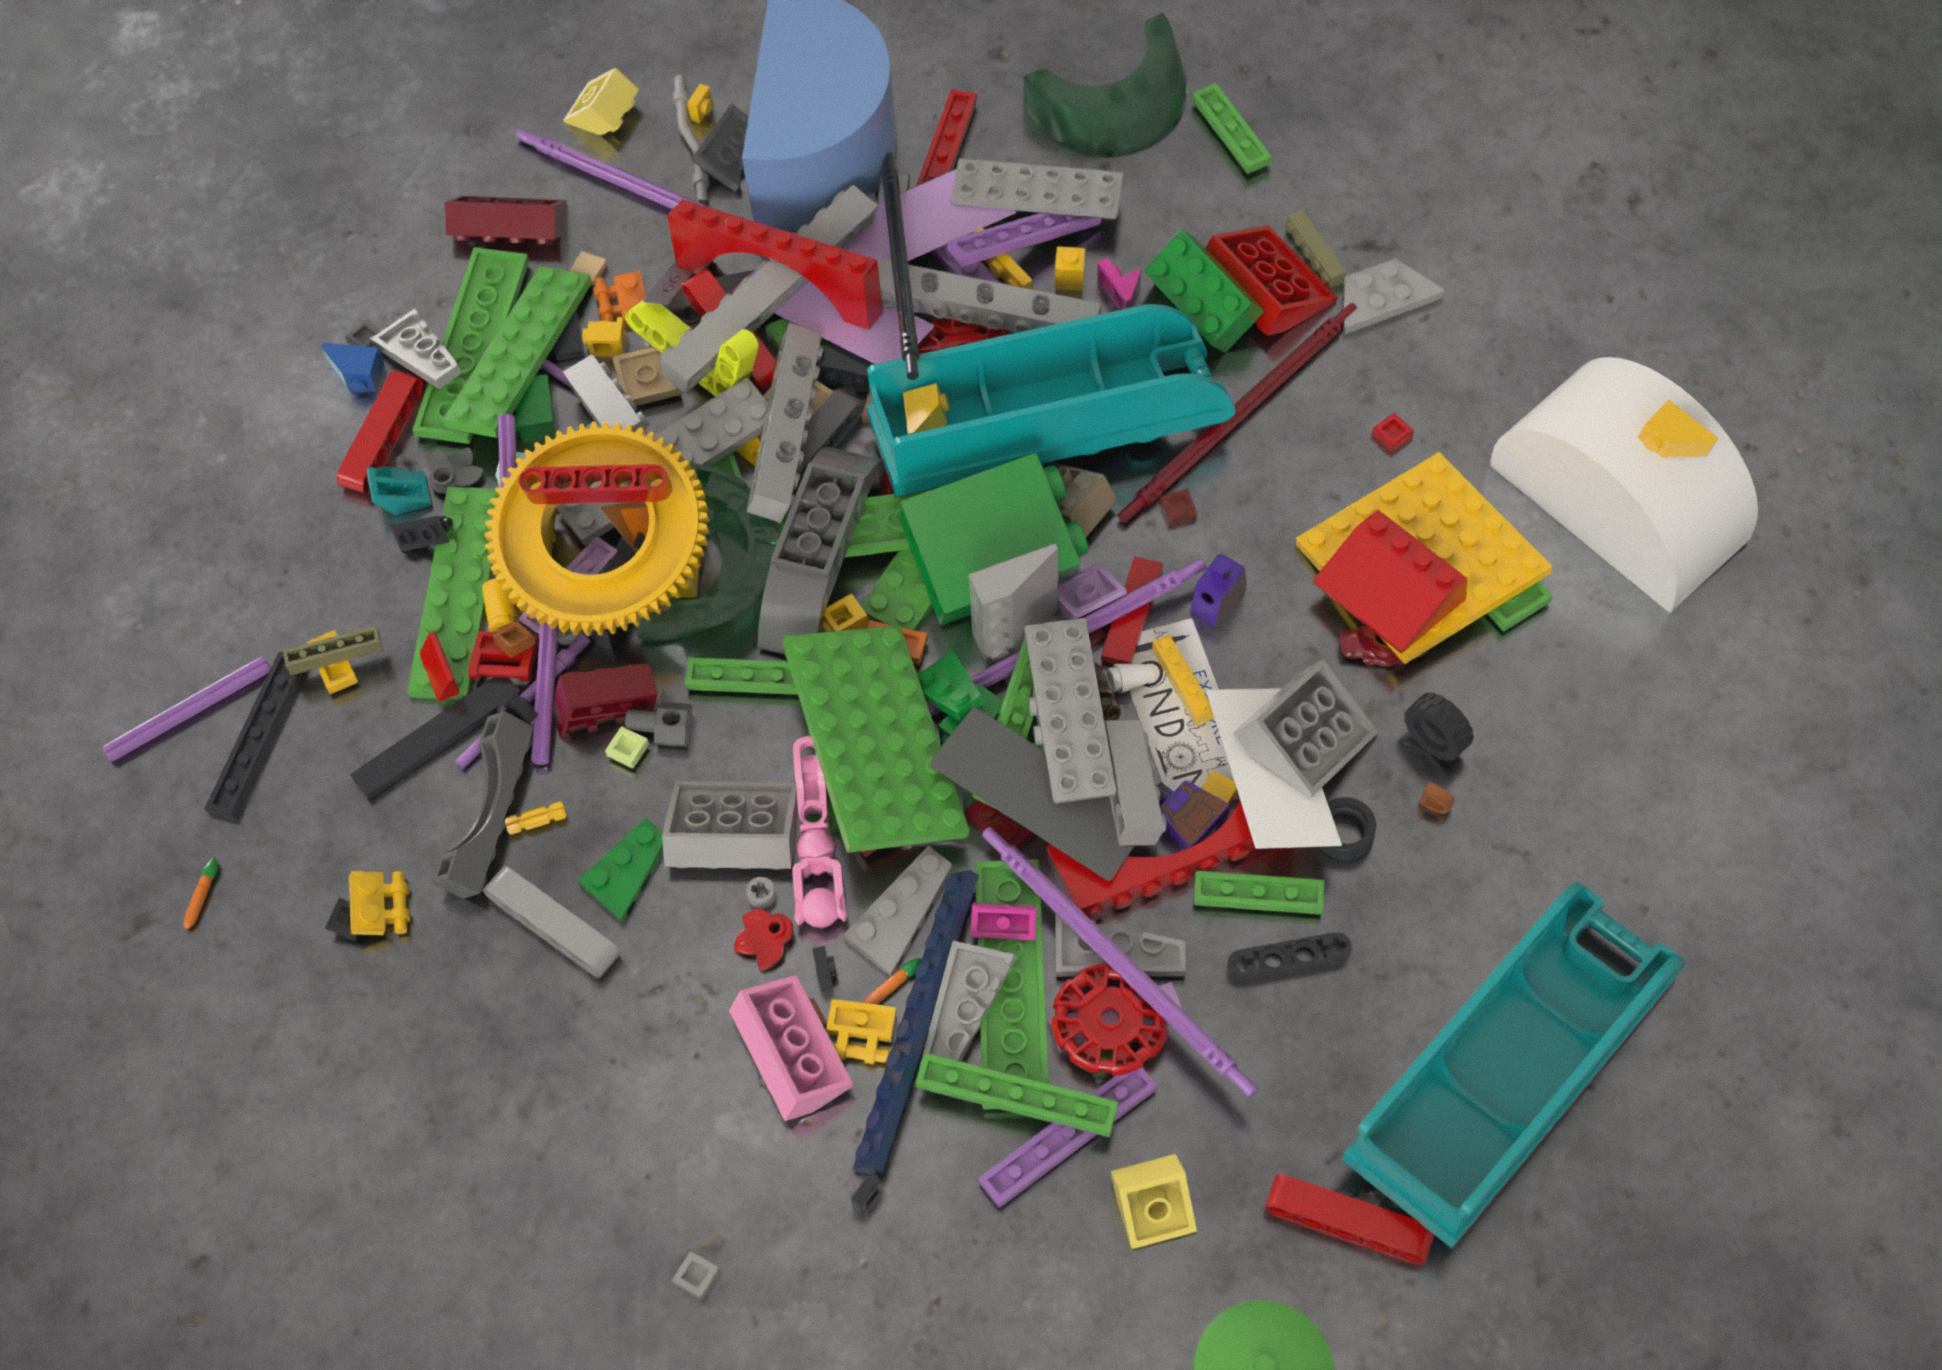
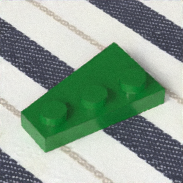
[577,817,663,924]

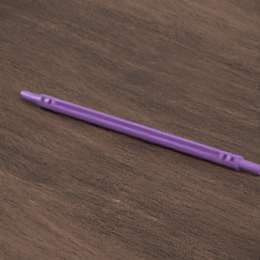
[515,129,708,209]
[926,559,1207,717]
[982,827,1259,1098]

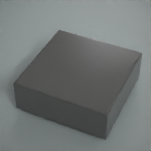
[344,319,381,347]

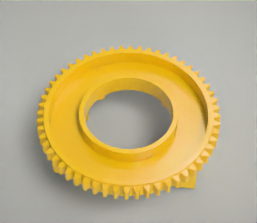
[485,421,710,636]

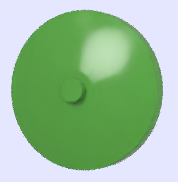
[1193,1300,1334,1370]

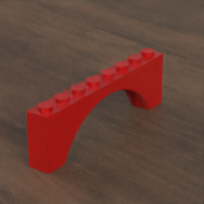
[667,199,883,330]
[1047,801,1266,920]

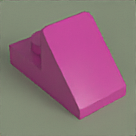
[1097,257,1141,310]

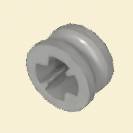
[746,877,776,909]

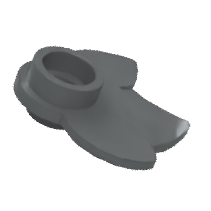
[428,448,484,493]

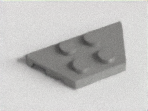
[1343,258,1444,334]

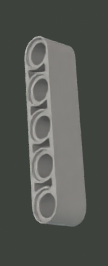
[483,866,621,978]

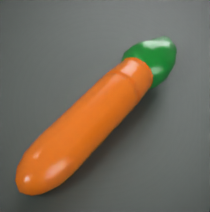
[183,858,218,929]
[862,958,922,1005]

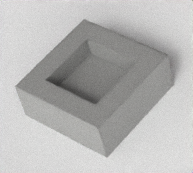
[672,1251,720,1300]

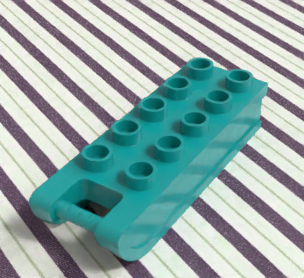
[866,304,1235,497]
[1341,881,1686,1248]

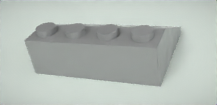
[968,544,1058,665]
[1233,659,1379,798]
[662,781,797,870]

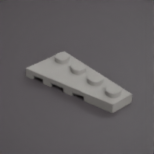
[371,309,461,389]
[843,846,953,977]
[1055,912,1186,977]
[919,941,1017,1067]

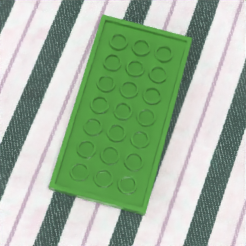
[782,625,970,853]

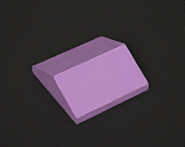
[1058,563,1127,619]

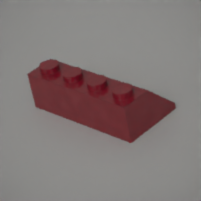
[445,195,567,244]

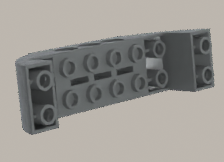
[758,447,887,655]

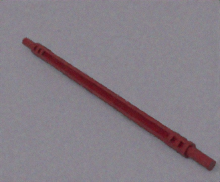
[1117,303,1357,523]

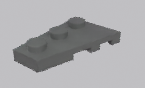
[691,103,749,192]

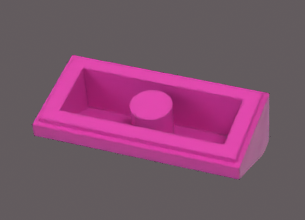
[971,902,1037,940]

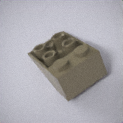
[1042,462,1117,538]

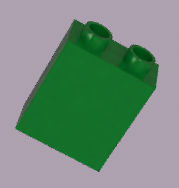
[897,453,1088,626]

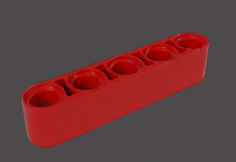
[681,269,776,394]
[337,370,423,494]
[519,464,673,504]
[1264,1174,1434,1264]

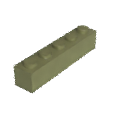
[1286,209,1347,289]
[283,626,384,675]

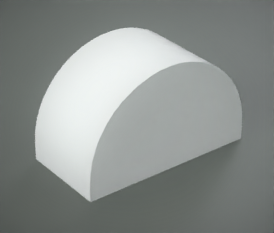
[1490,357,1758,613]

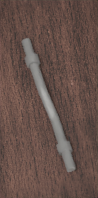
[673,75,710,205]

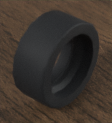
[1320,797,1377,861]

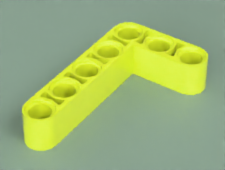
[625,299,759,397]

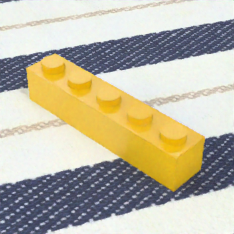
[1152,634,1214,726]

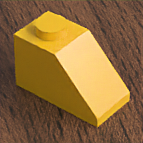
[903,383,950,434]
[1638,399,1719,457]

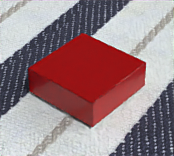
[1372,413,1414,452]

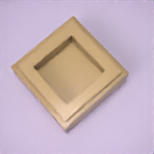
[569,251,608,286]

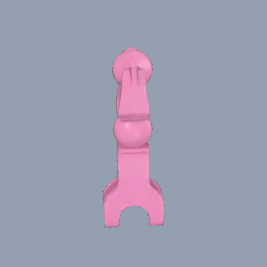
[792,736,848,928]

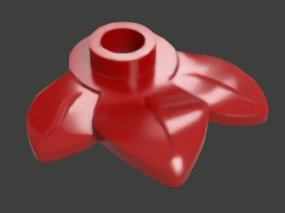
[734,909,794,971]

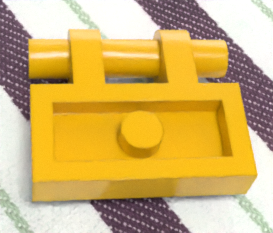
[349,871,410,935]
[826,999,897,1065]

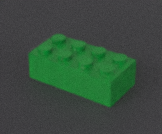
[1143,229,1265,353]

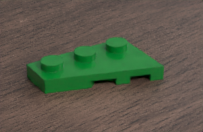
[917,650,985,722]

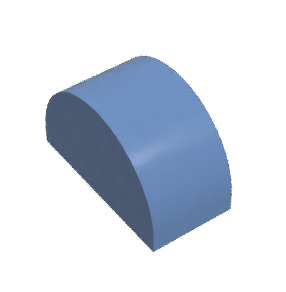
[742,0,897,231]

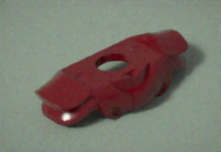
[1340,626,1427,667]

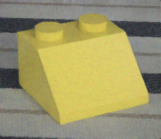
[563,68,639,135]
[1111,1154,1197,1249]

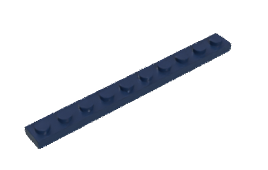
[853,870,979,1175]

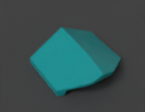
[367,467,431,515]

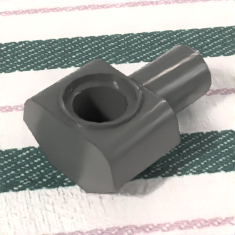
[625,702,693,747]

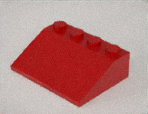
[1205,225,1338,335]
[1313,509,1468,654]

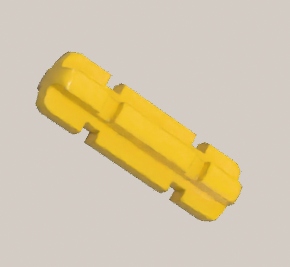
[505,801,567,834]

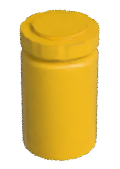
[482,579,518,632]

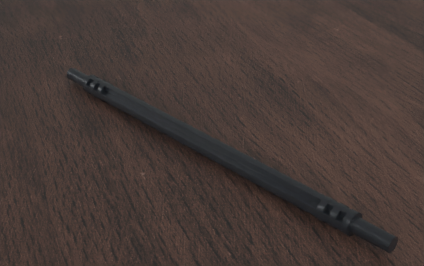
[881,152,919,380]

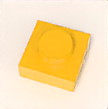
[687,84,713,124]

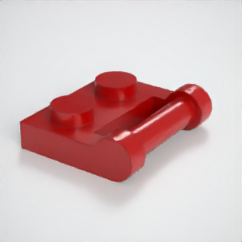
[468,631,539,682]

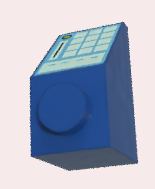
[321,343,384,392]

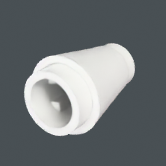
[1106,664,1154,694]

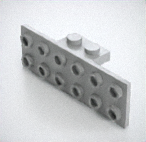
[951,159,1123,219]
[1024,618,1116,804]

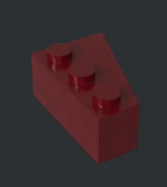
[552,663,658,739]

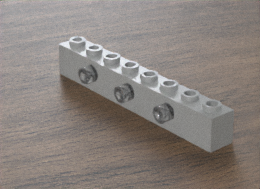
[878,259,1101,333]
[747,322,824,523]

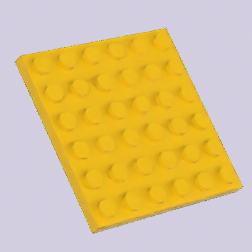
[1295,452,1553,664]

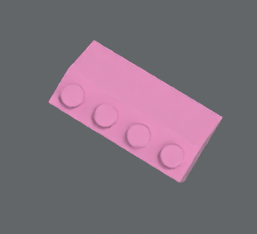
[729,975,853,1121]

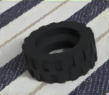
[1404,692,1474,762]

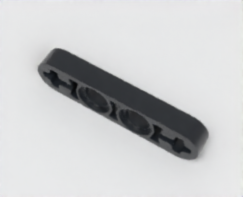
[1227,932,1352,982]

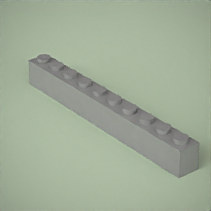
[660,185,878,394]

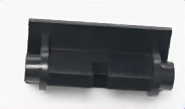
[389,515,453,551]

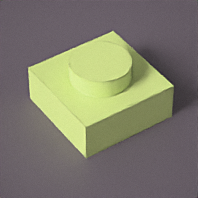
[605,726,649,769]

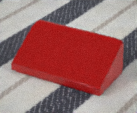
[420,632,460,702]

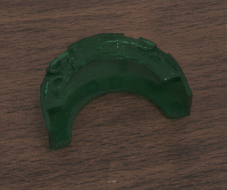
[1023,13,1187,154]
[636,462,779,641]

